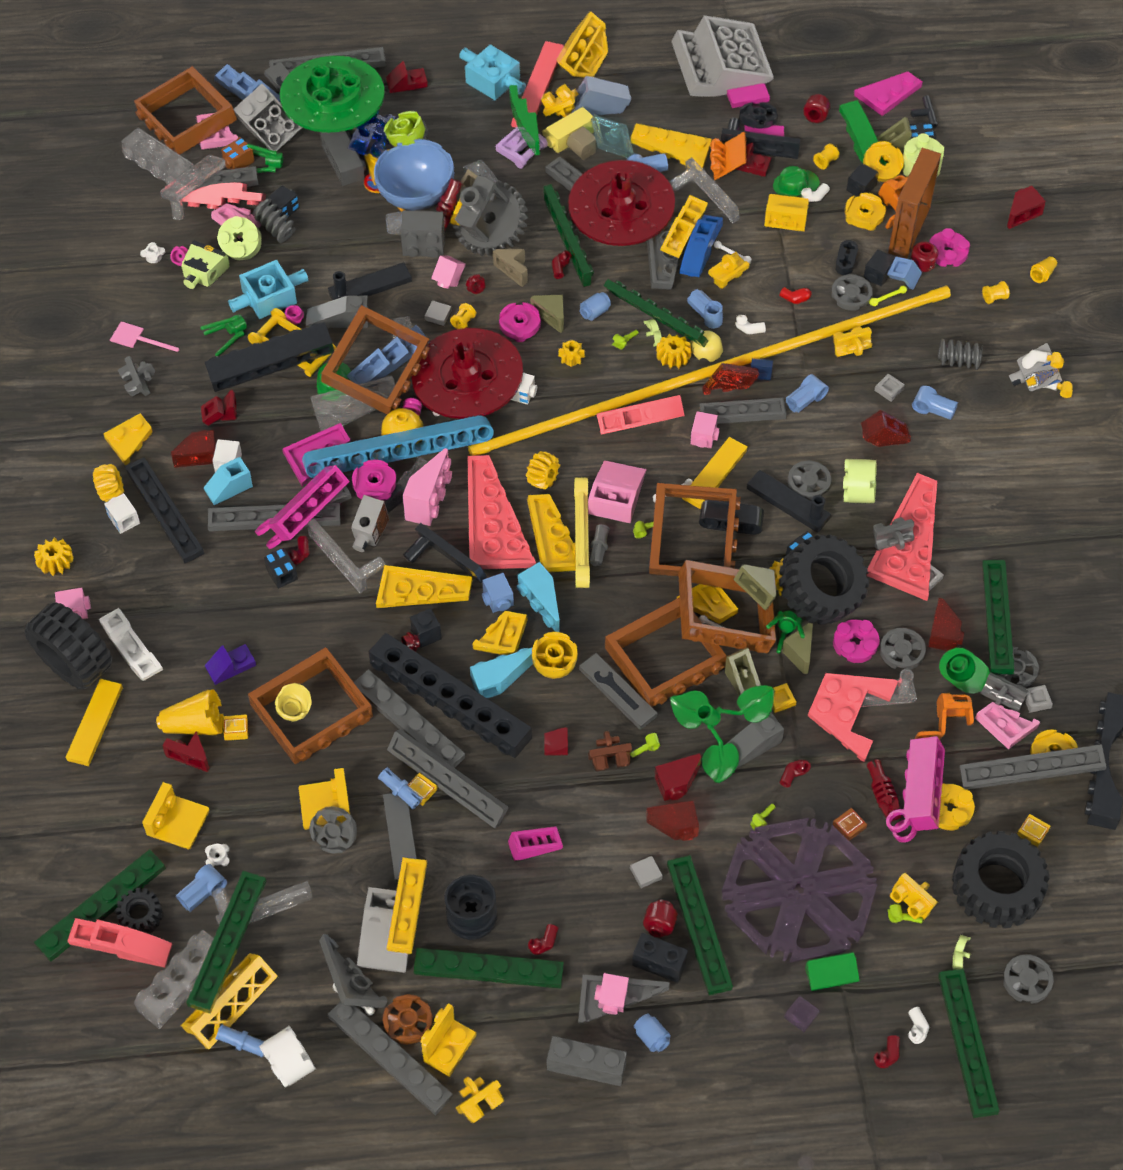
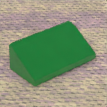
[805,953,860,991]

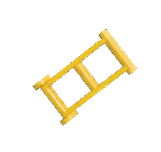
[248,308,336,377]

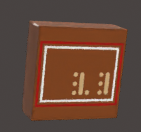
[833,808,867,841]

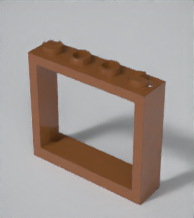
[134,66,237,155]
[888,147,942,259]
[321,305,430,414]
[649,483,741,576]
[678,560,776,653]
[605,597,727,707]
[248,647,373,764]

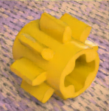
[559,340,585,367]

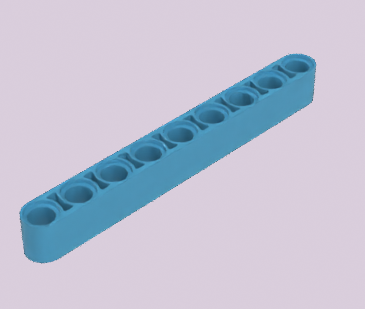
[302,415,494,478]

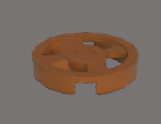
[383,994,433,1045]

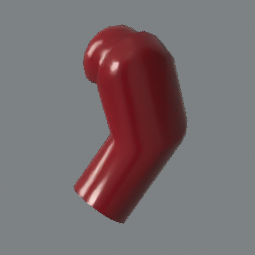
[552,251,571,279]
[288,536,309,565]
[779,760,811,788]
[528,924,558,955]
[873,1035,900,1068]

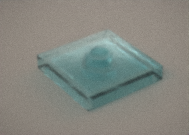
[591,115,634,158]

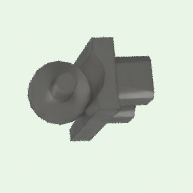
[118,355,155,397]
[873,517,914,551]
[980,672,1028,712]

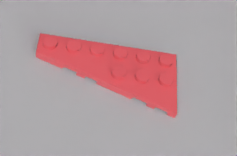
[468,455,536,569]
[866,473,937,601]

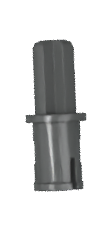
[589,524,610,567]

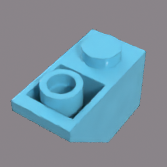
[204,457,253,505]

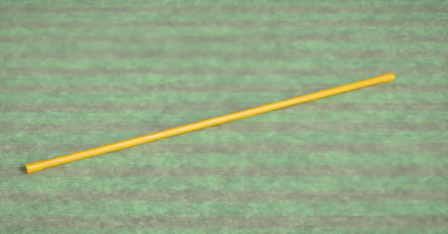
[468,286,951,456]

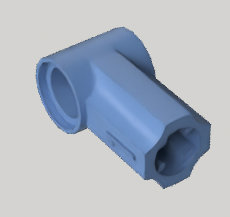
[627,154,668,172]
[687,289,723,329]
[786,374,829,413]
[912,386,958,420]
[176,864,227,912]

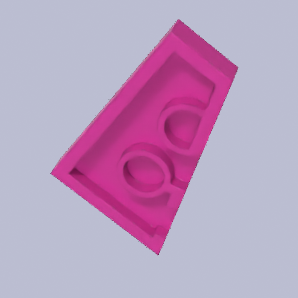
[854,72,922,116]
[283,423,350,487]

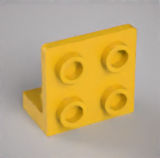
[764,194,809,231]
[299,768,350,830]
[142,782,209,849]
[421,1003,476,1077]

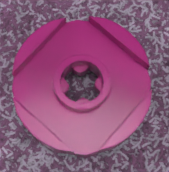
[930,228,970,267]
[499,303,541,342]
[352,460,397,500]
[833,620,879,663]

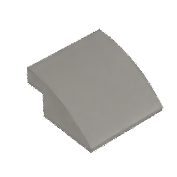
[671,16,774,97]

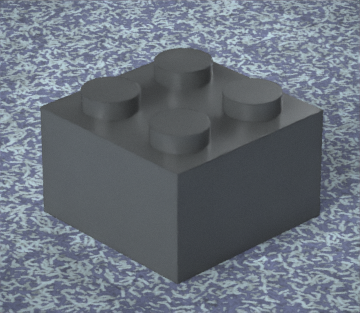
[401,210,445,258]

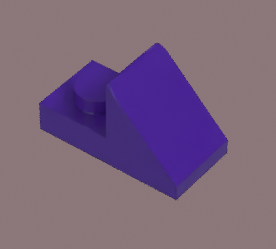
[205,644,256,685]

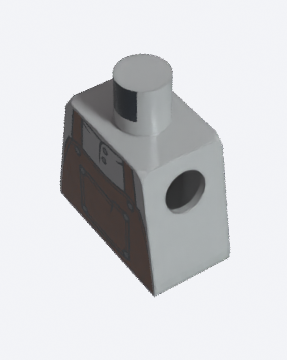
[351,495,389,552]

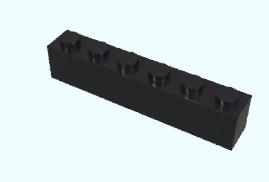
[204,322,334,392]

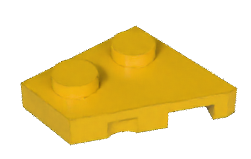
[677,584,738,624]

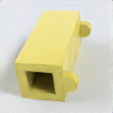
[542,107,595,153]

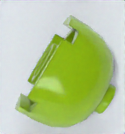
[384,111,425,147]

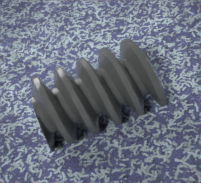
[252,198,296,243]
[937,338,983,370]

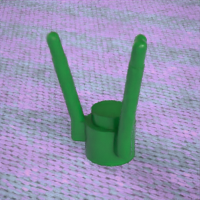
[246,144,283,173]
[200,314,247,356]
[766,611,805,653]

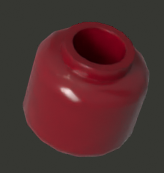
[803,94,831,123]
[910,242,939,272]
[643,900,677,938]

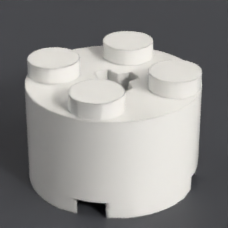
[259,1026,316,1087]

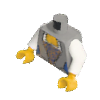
[1009,343,1073,398]

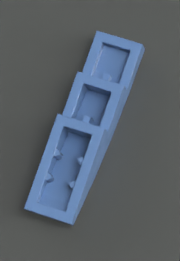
[214,64,281,103]
[347,325,430,388]

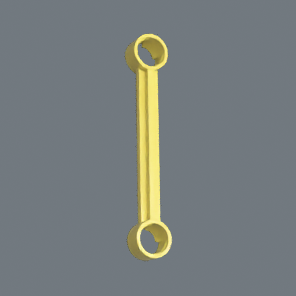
[574,478,590,588]

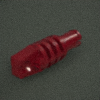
[436,178,463,230]
[866,759,901,822]

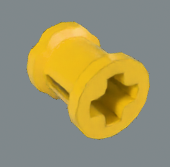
[813,144,839,169]
[982,281,1010,304]
[450,303,476,329]

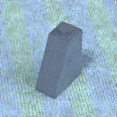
[571,76,631,116]

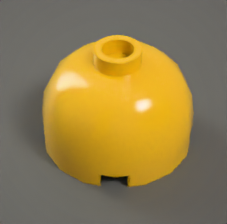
[381,408,423,448]
[532,632,577,679]

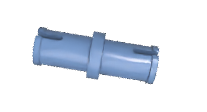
[378,767,423,809]
[216,1024,264,1058]

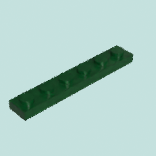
[544,184,594,287]
[603,279,708,348]
[982,560,1014,674]
[34,849,166,962]
[667,855,733,996]
[186,871,266,1014]
[414,948,564,989]
[938,969,999,1118]

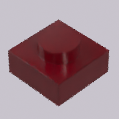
[201,396,224,426]

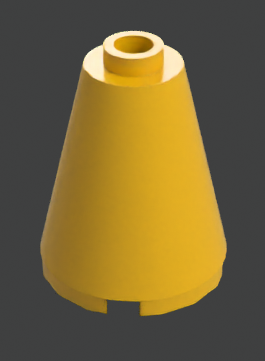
[156,689,224,735]

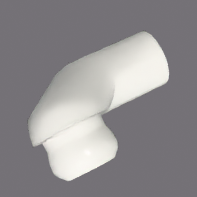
[801,183,830,202]
[735,315,765,334]
[908,1007,929,1044]

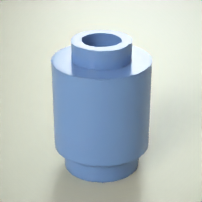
[580,292,611,321]
[634,1014,670,1052]

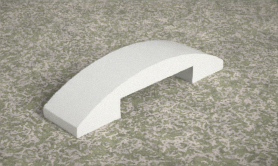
[99,608,163,681]

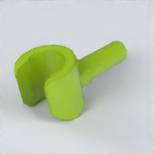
[612,330,639,349]
[633,521,654,538]
[630,733,660,758]
[750,804,775,832]
[888,904,923,923]

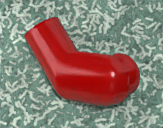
[779,287,811,304]

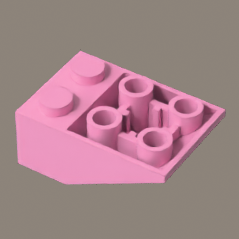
[403,448,452,526]
[588,460,646,523]

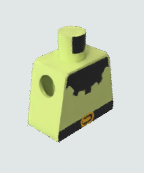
[182,240,230,289]

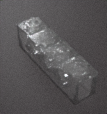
[121,128,197,192]
[134,930,214,1029]

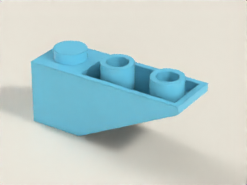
[517,562,559,632]
[470,648,533,698]

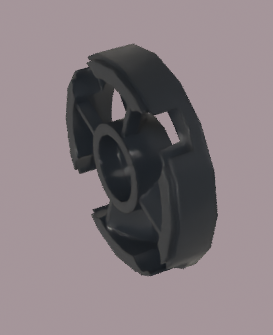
[739,102,778,129]

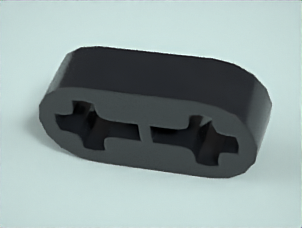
[835,240,858,275]

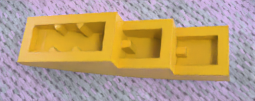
[660,195,708,258]

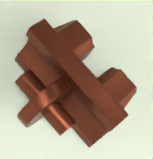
[588,731,632,771]

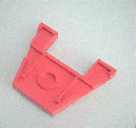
[808,673,898,762]

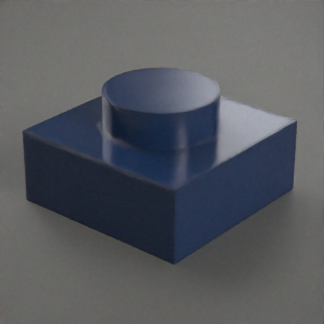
[750,358,773,380]

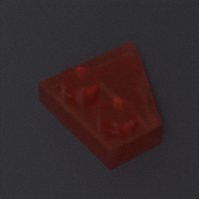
[702,363,759,395]

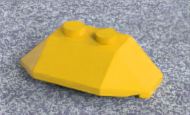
[556,11,608,78]

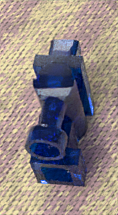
[348,111,396,158]

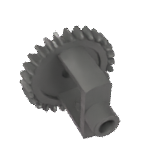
[453,176,528,257]

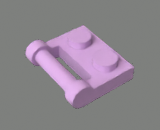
[496,127,548,168]

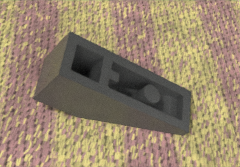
[306,296,369,328]
[726,713,784,769]

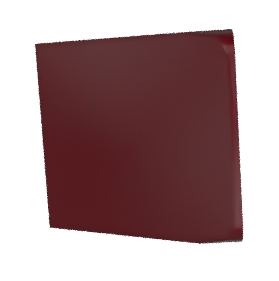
[220,390,237,421]
[544,727,568,755]

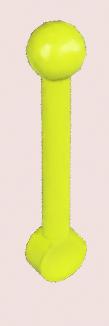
[869,286,907,306]

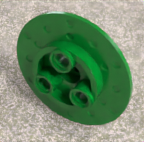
[280,56,384,133]

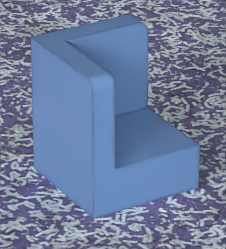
[888,257,922,289]

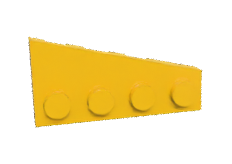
[631,123,712,172]
[527,494,576,572]
[376,565,473,608]

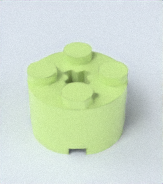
[902,134,944,177]
[217,216,261,260]
[843,459,877,503]

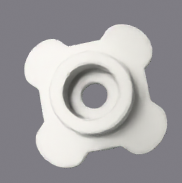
[140,243,165,263]
[205,844,230,867]

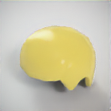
[690,330,723,362]
[275,683,312,722]

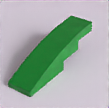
[509,85,540,155]
[839,100,886,166]

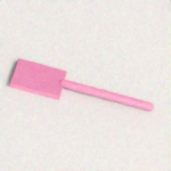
[110,322,179,352]

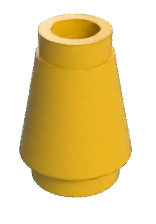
[1030,256,1057,283]

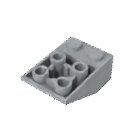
[234,84,303,151]
[357,887,409,973]

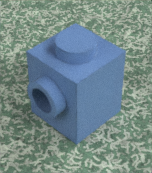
[482,573,514,613]

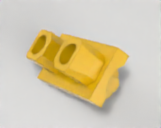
[541,84,579,117]
[708,252,750,289]
[833,326,872,357]
[890,873,938,919]
[456,1077,504,1123]

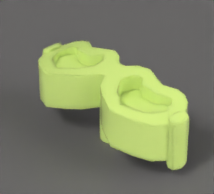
[644,319,661,347]
[952,935,971,970]

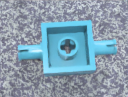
[459,45,526,100]
[228,260,308,319]

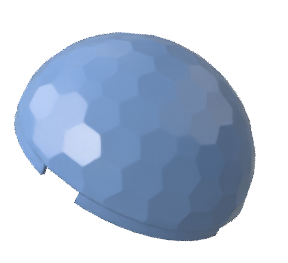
[374,139,454,210]

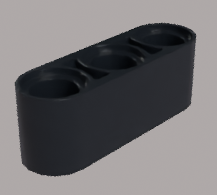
[699,500,764,535]

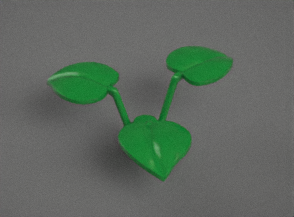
[670,685,775,783]

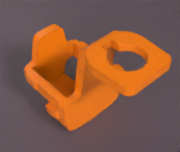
[879,175,908,229]
[915,693,974,740]

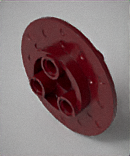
[568,160,675,246]
[411,328,523,419]

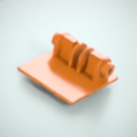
[710,132,746,180]

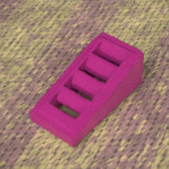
[508,826,563,861]

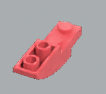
[182,183,266,209]
[597,395,685,435]
[68,918,172,968]

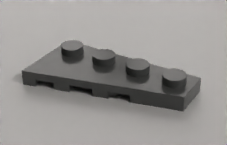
[647,222,679,290]

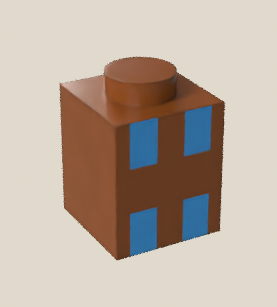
[221,138,255,169]

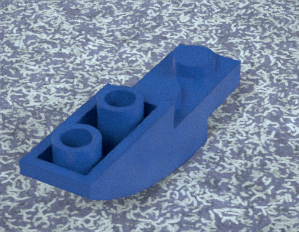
[680,215,723,277]

